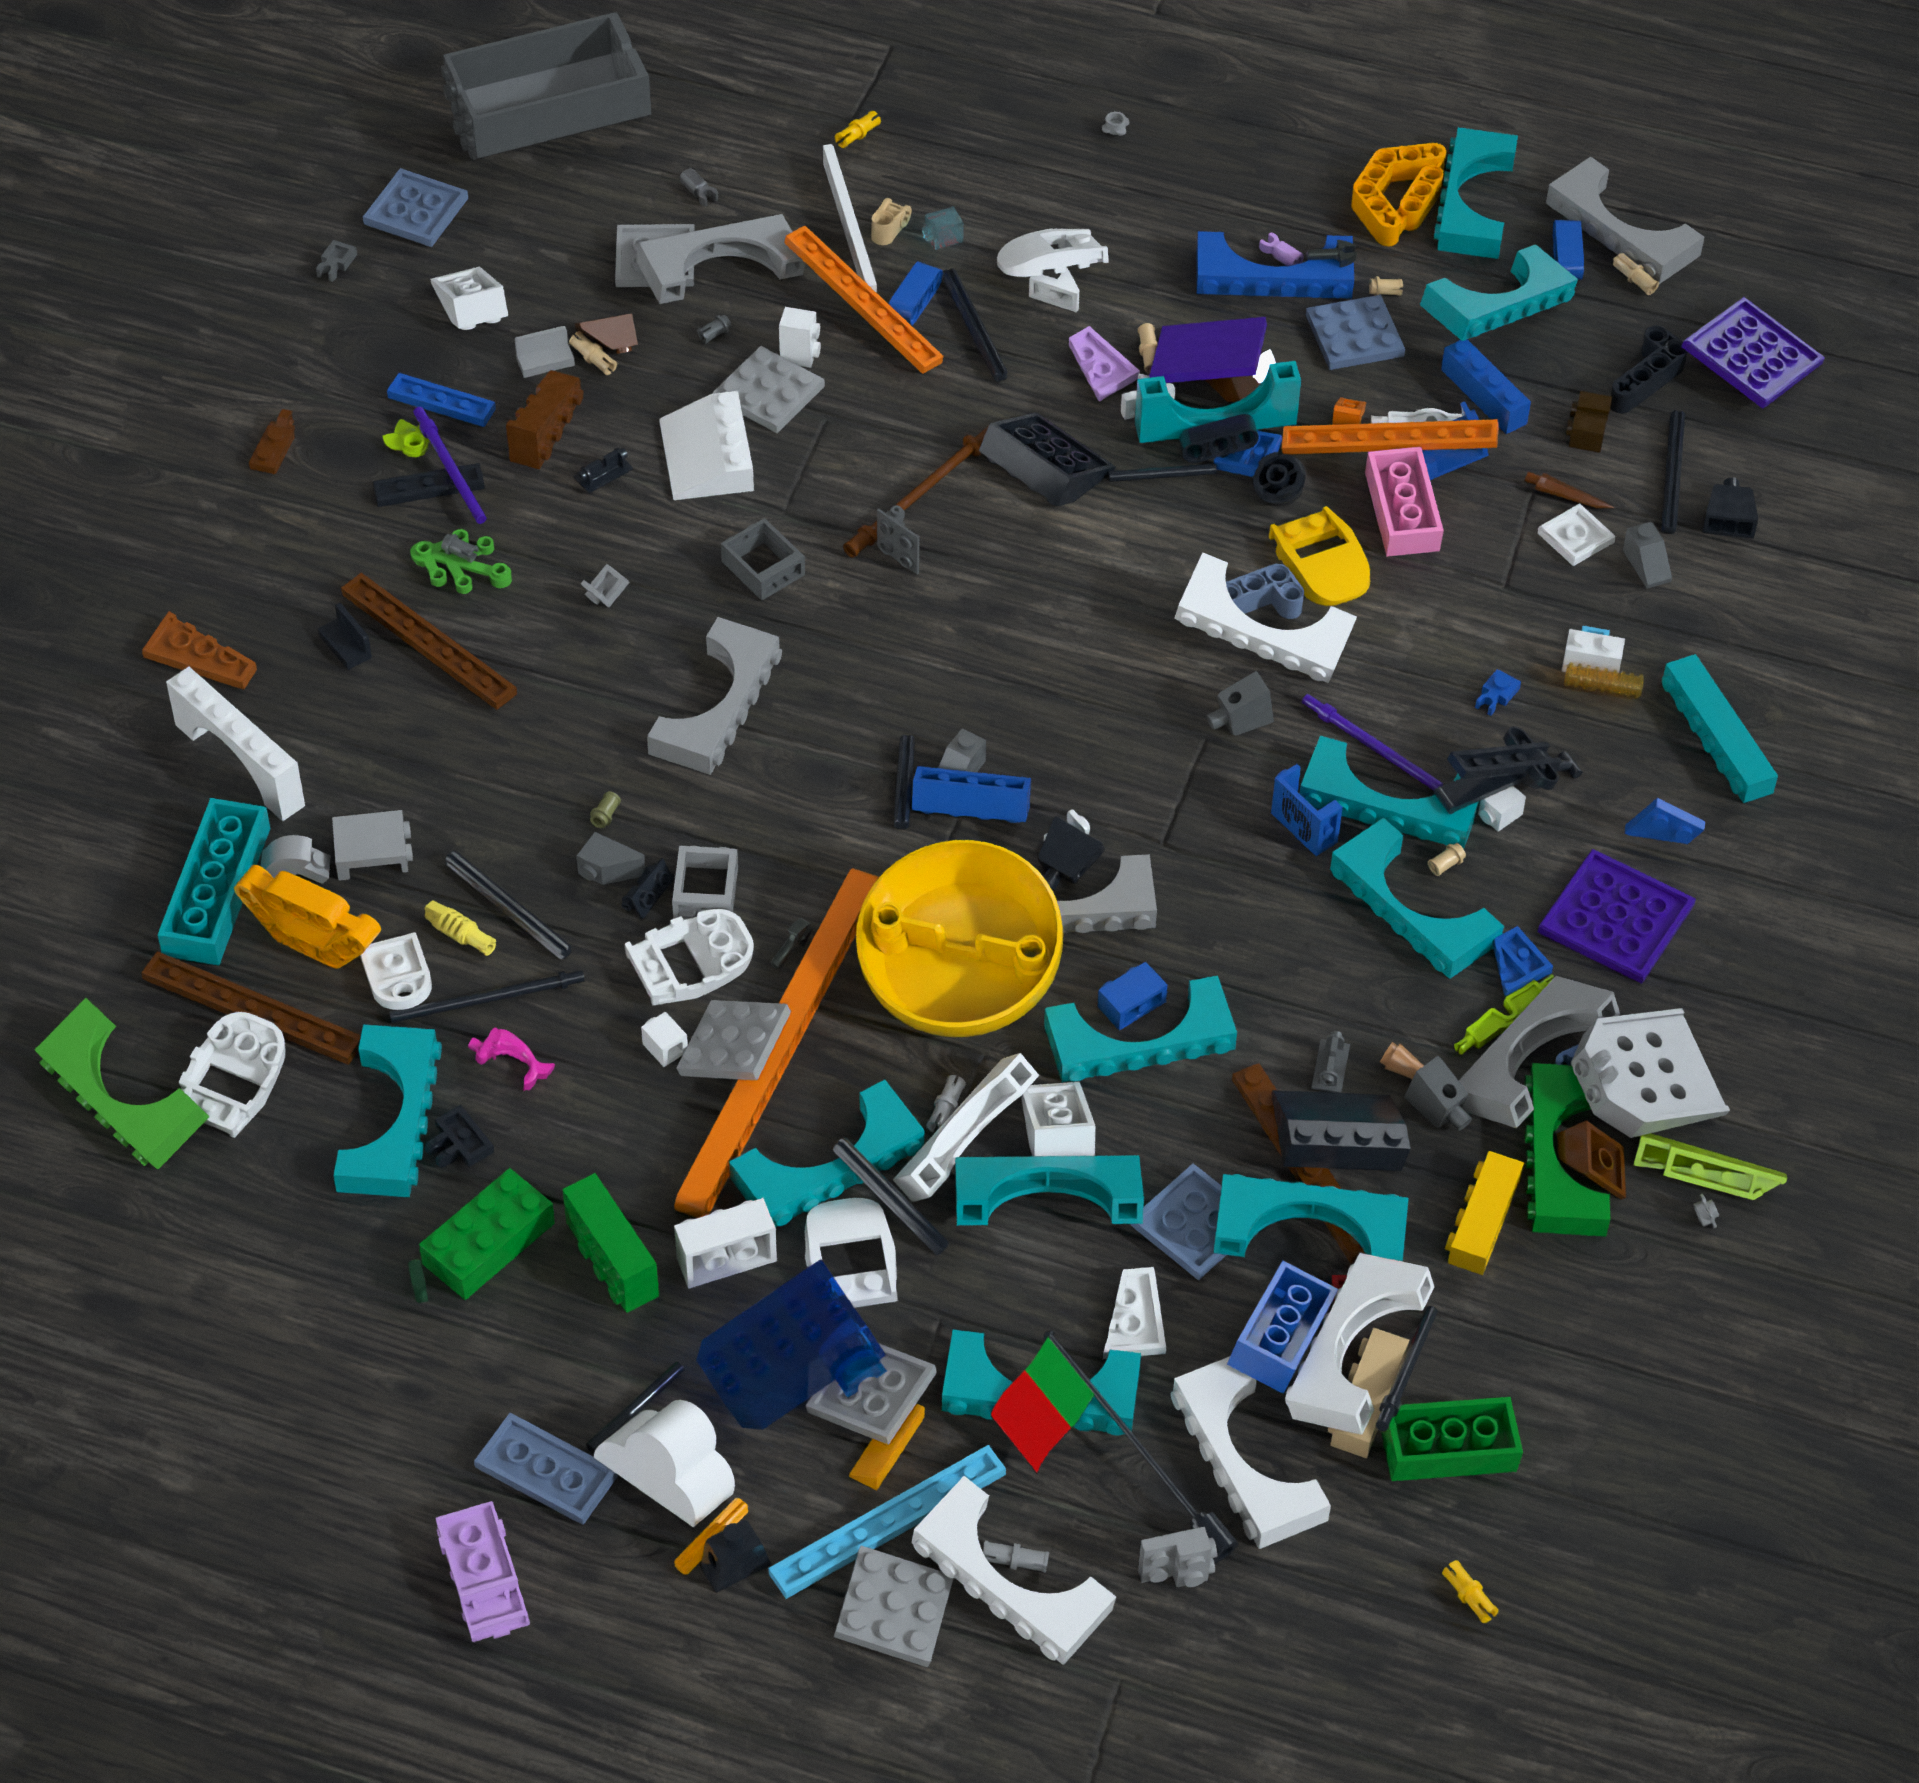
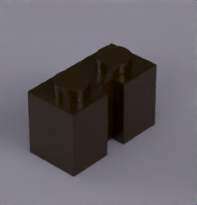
[1566,391,1612,453]

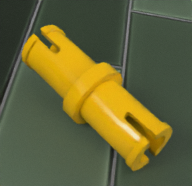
[835,111,881,148]
[1442,1560,1499,1623]

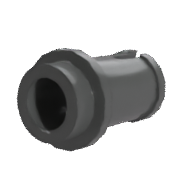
[697,315,732,344]
[441,534,479,563]

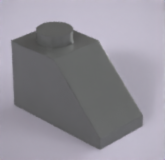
[1623,521,1672,589]
[938,729,986,772]
[576,832,646,885]

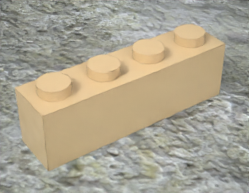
[1328,1328,1409,1458]

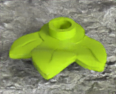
[383,419,430,457]

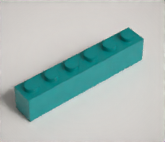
[1662,654,1778,803]

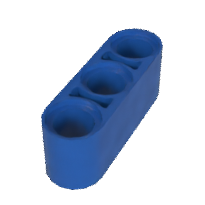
[1553,220,1584,280]
[889,261,943,325]

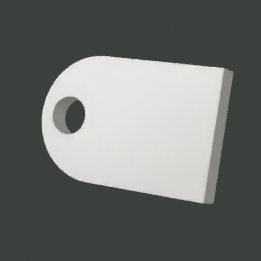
[360,932,432,1010]

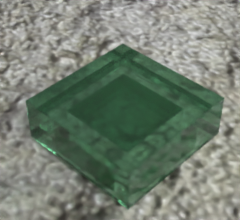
[408,1259,428,1303]

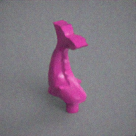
[468,1028,555,1091]

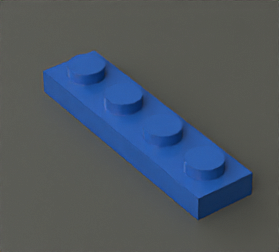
[387,373,496,427]

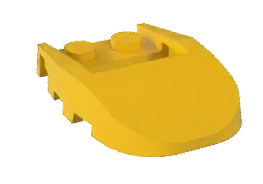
[1269,506,1370,606]

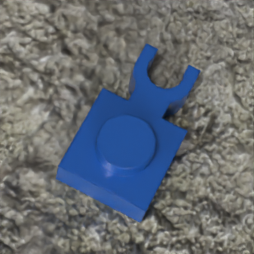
[1475,669,1521,716]

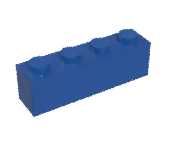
[1441,339,1531,434]
[912,766,1031,823]

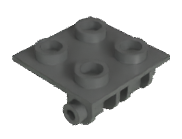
[877,505,919,575]

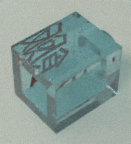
[922,207,964,250]

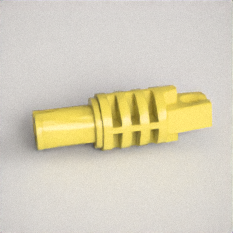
[425,900,496,956]

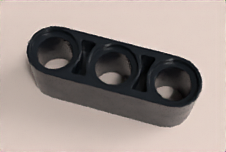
[1179,414,1259,463]

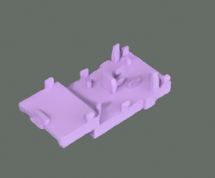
[435,1501,530,1642]

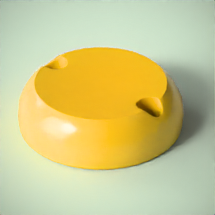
[856,840,1063,1037]

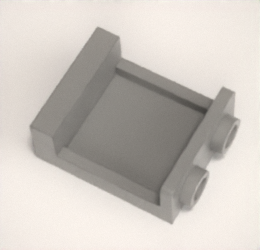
[332,810,413,880]

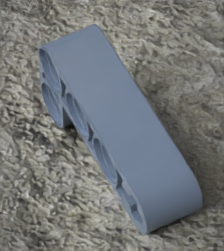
[1226,564,1304,619]

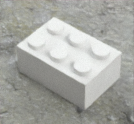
[674,1198,777,1289]

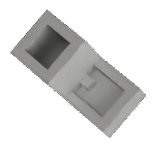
[261,835,331,884]

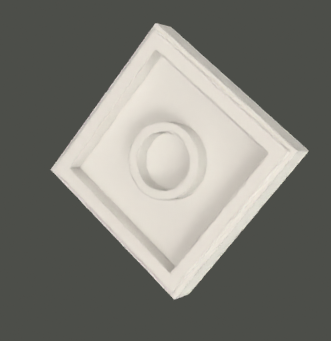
[1538,503,1616,566]

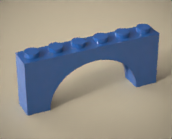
[1196,231,1354,299]

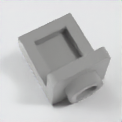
[581,564,630,608]

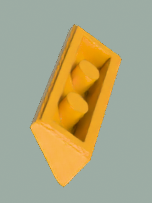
[849,1404,925,1491]

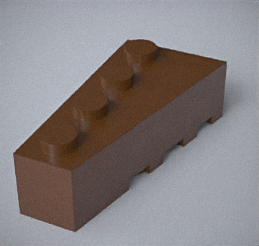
[506,370,584,470]

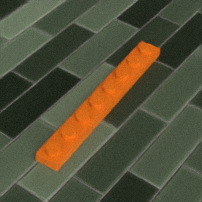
[784,226,944,374]
[1281,419,1499,454]

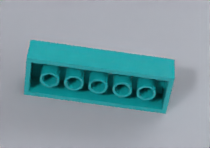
[157,798,270,965]

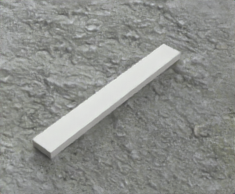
[823,144,877,293]

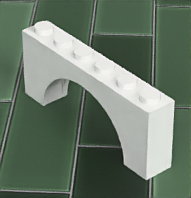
[1174,552,1357,683]
[166,667,305,821]
[1285,1253,1434,1435]
[1171,1357,1331,1549]
[912,1476,1116,1665]

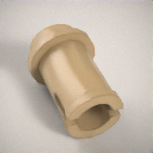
[1369,276,1403,296]
[1428,843,1466,876]

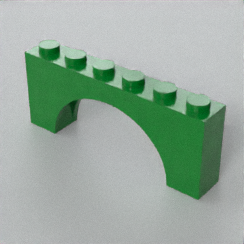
[1524,1063,1610,1237]

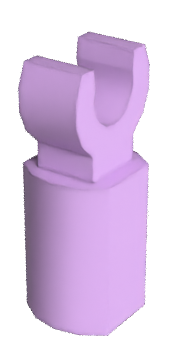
[1259,233,1304,266]

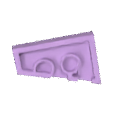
[1069,326,1140,402]

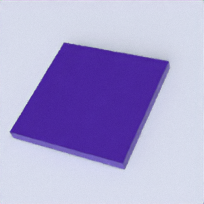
[1681,297,1825,409]
[1149,317,1267,383]
[1537,849,1696,984]

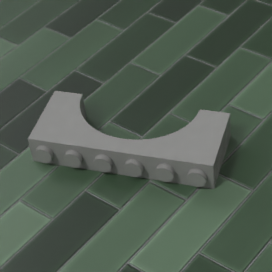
[1546,157,1704,284]
[636,214,805,304]
[647,617,782,775]
[1057,854,1157,933]
[1458,976,1620,1128]

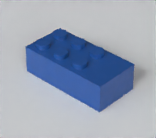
[1227,1260,1338,1394]

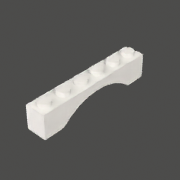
[893,1053,1039,1202]

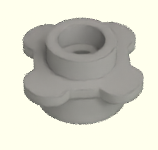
[1102,112,1129,136]
[1693,1194,1719,1228]

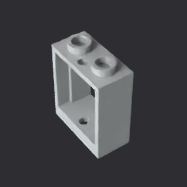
[672,845,738,920]

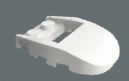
[997,228,1109,277]
[625,909,754,1005]
[179,1012,285,1138]
[805,1198,898,1312]

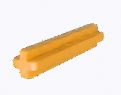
[674,1498,748,1575]

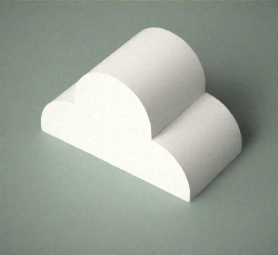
[594,1400,735,1527]

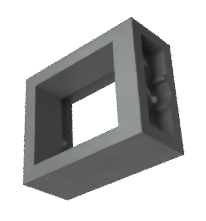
[721,518,805,600]

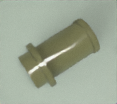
[590,791,621,828]

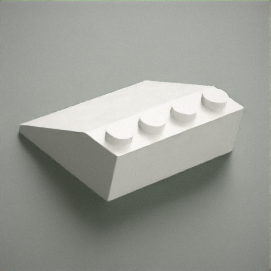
[659,391,754,500]

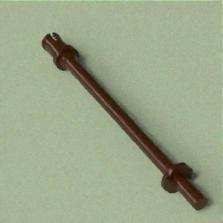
[843,426,988,558]

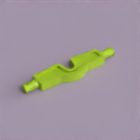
[1454,974,1555,1055]

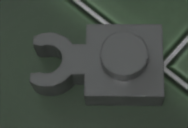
[316,240,357,282]

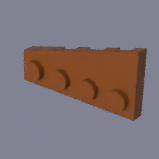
[142,611,257,690]

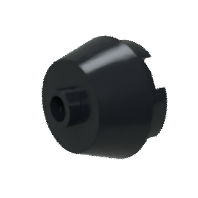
[1253,452,1306,505]

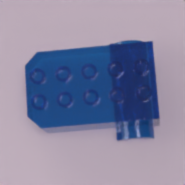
[696,1259,887,1430]

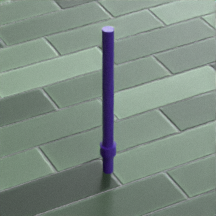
[413,407,487,524]
[1302,694,1443,791]

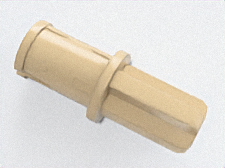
[1613,253,1659,295]

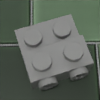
[1138,1527,1217,1587]

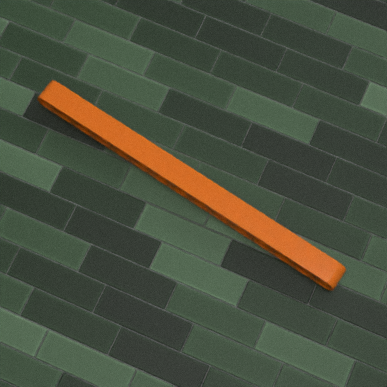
[674,868,879,1218]

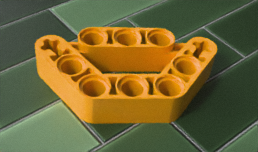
[1351,143,1446,246]
[234,865,381,969]

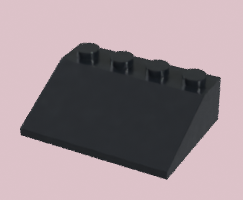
[979,412,1116,506]
[1272,1090,1411,1171]

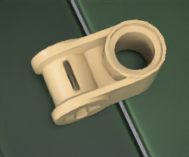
[871,198,912,245]

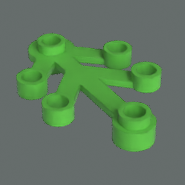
[410,529,512,594]

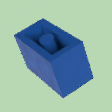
[1097,962,1167,1030]

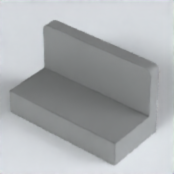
[514,326,575,378]

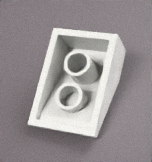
[431,266,508,330]
[1021,1082,1095,1156]

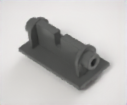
[1311,1031,1350,1093]

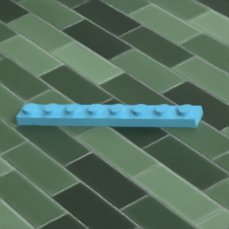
[768,1445,1006,1599]

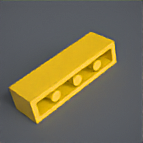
[1445,1151,1524,1275]

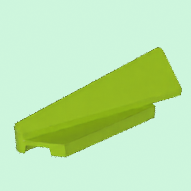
[1633,1133,1787,1200]

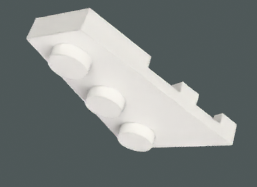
[1103,1267,1166,1359]

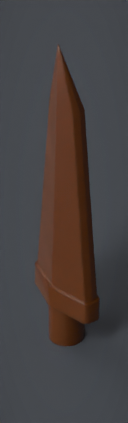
[1525,471,1615,508]

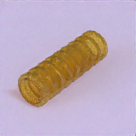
[1564,662,1644,699]

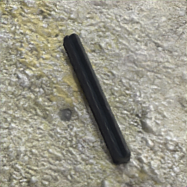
[833,1137,949,1255]

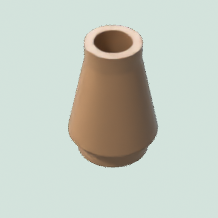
[1380,1042,1424,1079]

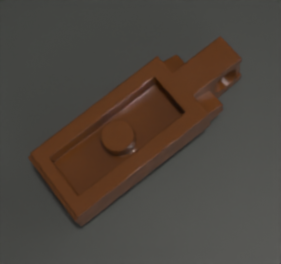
[249,409,295,474]

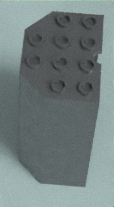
[441,12,651,160]

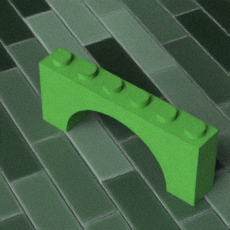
[35,998,210,1169]

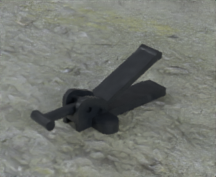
[1433,726,1583,814]

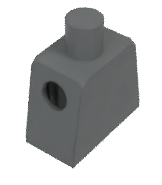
[1206,671,1274,736]
[1404,1056,1472,1131]

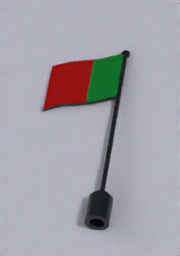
[991,1330,1238,1564]

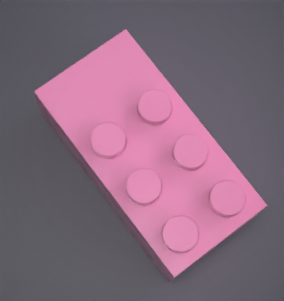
[1365,447,1444,557]

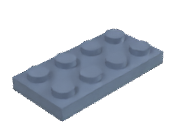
[474,1413,618,1525]

